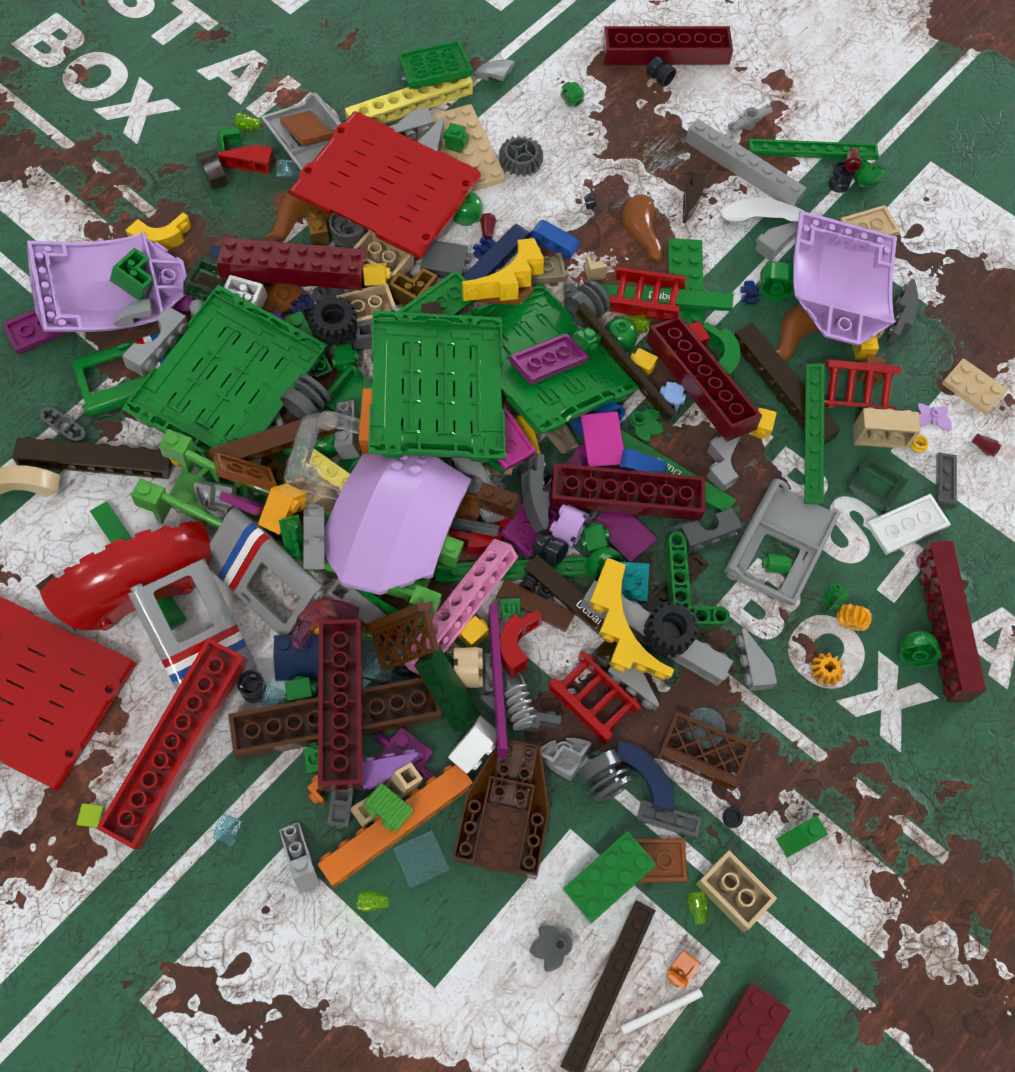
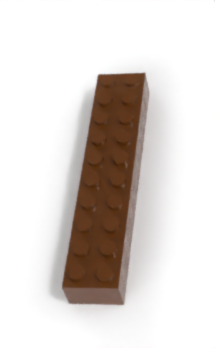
[228,678,442,760]

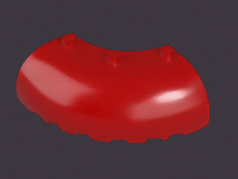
[40,521,210,631]

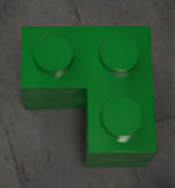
[109,248,154,300]

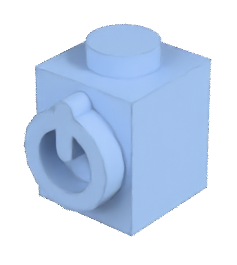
[660,381,686,413]

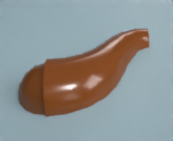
[267,191,311,242]
[622,194,664,264]
[775,303,818,362]

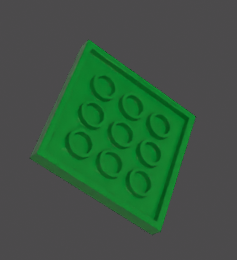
[398,40,473,89]

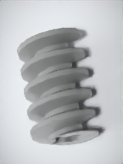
[503,684,537,730]

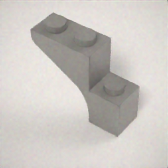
[707,436,740,492]
[304,504,324,569]

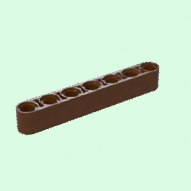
[204,411,338,462]

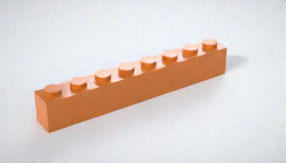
[317,764,473,888]

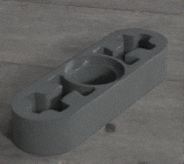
[40,407,88,443]

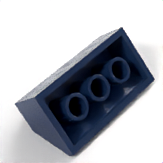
[273,634,319,681]

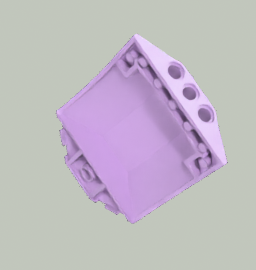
[793,211,897,346]
[27,232,190,332]
[324,454,471,595]

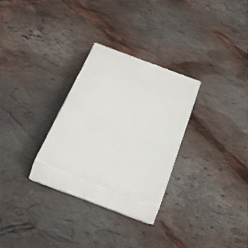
[866,494,951,555]

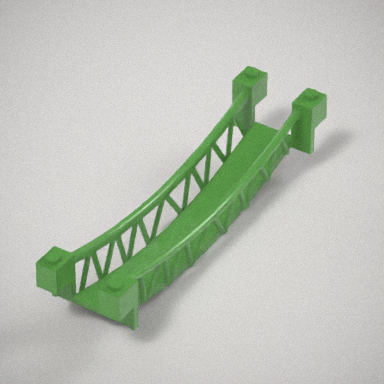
[131,429,464,620]

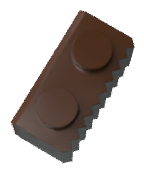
[476,482,521,520]

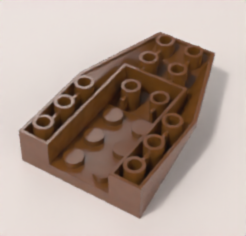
[453,739,550,880]

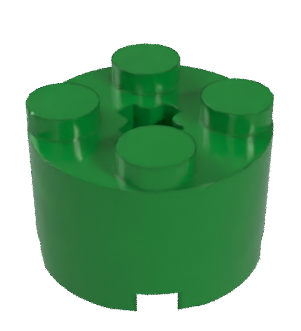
[759,261,794,302]

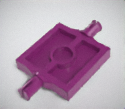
[375,727,435,780]

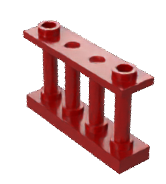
[608,267,686,320]
[824,359,902,410]
[547,651,641,745]

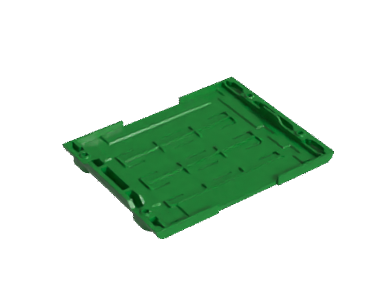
[460,283,639,435]
[122,285,327,457]
[368,310,506,462]

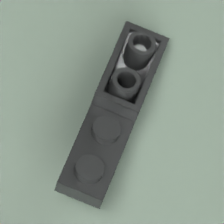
[887,279,918,345]
[521,453,550,534]
[481,693,562,734]
[327,789,354,827]

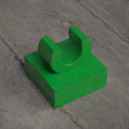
[500,598,522,619]

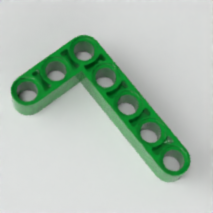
[664,531,730,629]

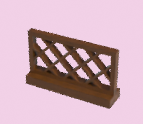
[364,601,440,671]
[657,711,752,791]

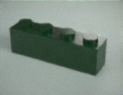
[414,647,480,733]

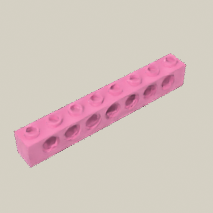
[401,539,518,674]

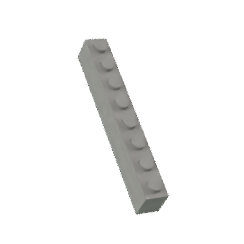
[685,119,807,207]
[580,580,733,686]

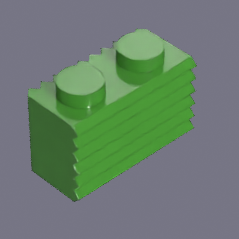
[364,783,414,833]

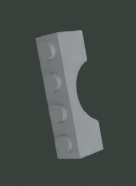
[122,307,188,377]
[452,458,507,524]

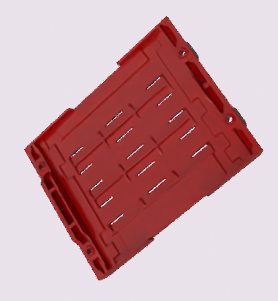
[287,111,481,259]
[0,597,137,791]

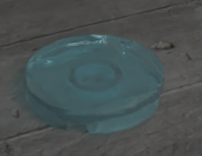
[685,708,726,748]

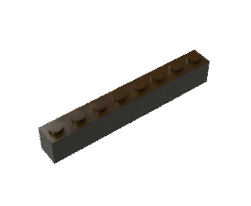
[734,323,841,445]
[12,437,172,479]

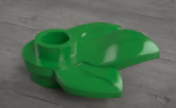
[629,409,664,442]

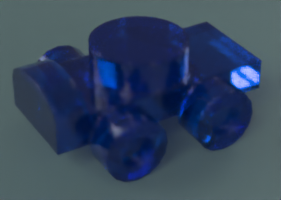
[473,237,496,260]
[740,281,760,304]
[289,293,315,316]

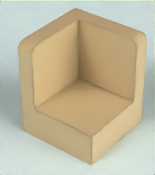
[584,256,608,281]

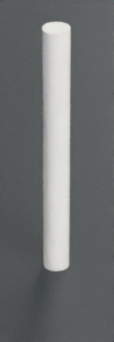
[620,988,703,1035]

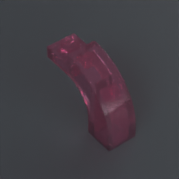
[292,600,360,650]

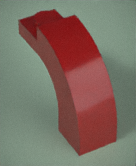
[450,518,509,555]
[500,610,542,678]

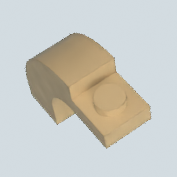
[0,465,60,497]
[351,762,423,827]

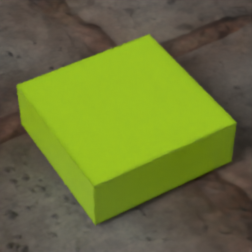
[77,803,105,828]

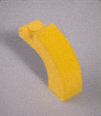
[126,213,191,250]

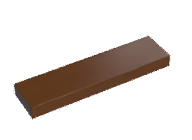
[496,579,575,632]

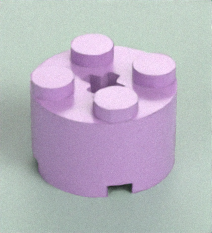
[549,504,589,549]

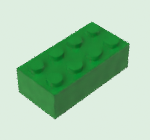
[562,831,657,924]

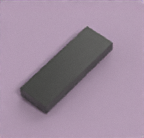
[936,453,957,507]
[636,800,702,839]

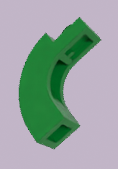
[703,322,740,378]

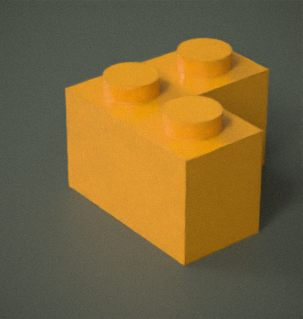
[258,483,307,534]

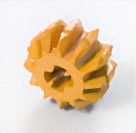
[837,604,872,631]
[810,652,845,687]

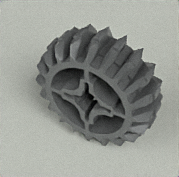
[499,135,543,177]

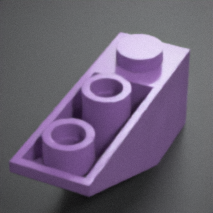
[360,749,422,790]

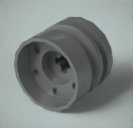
[329,213,368,248]
[563,280,611,328]
[280,373,331,419]
[577,749,633,803]

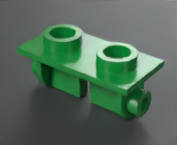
[279,515,304,559]
[822,583,851,613]

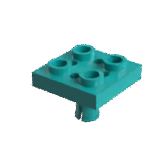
[620,562,650,602]

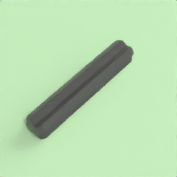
[450,517,500,537]

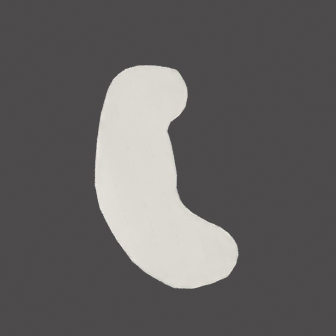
[722,197,804,222]

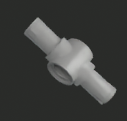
[728,104,773,134]

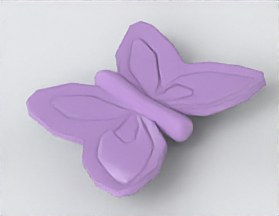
[918,403,952,430]

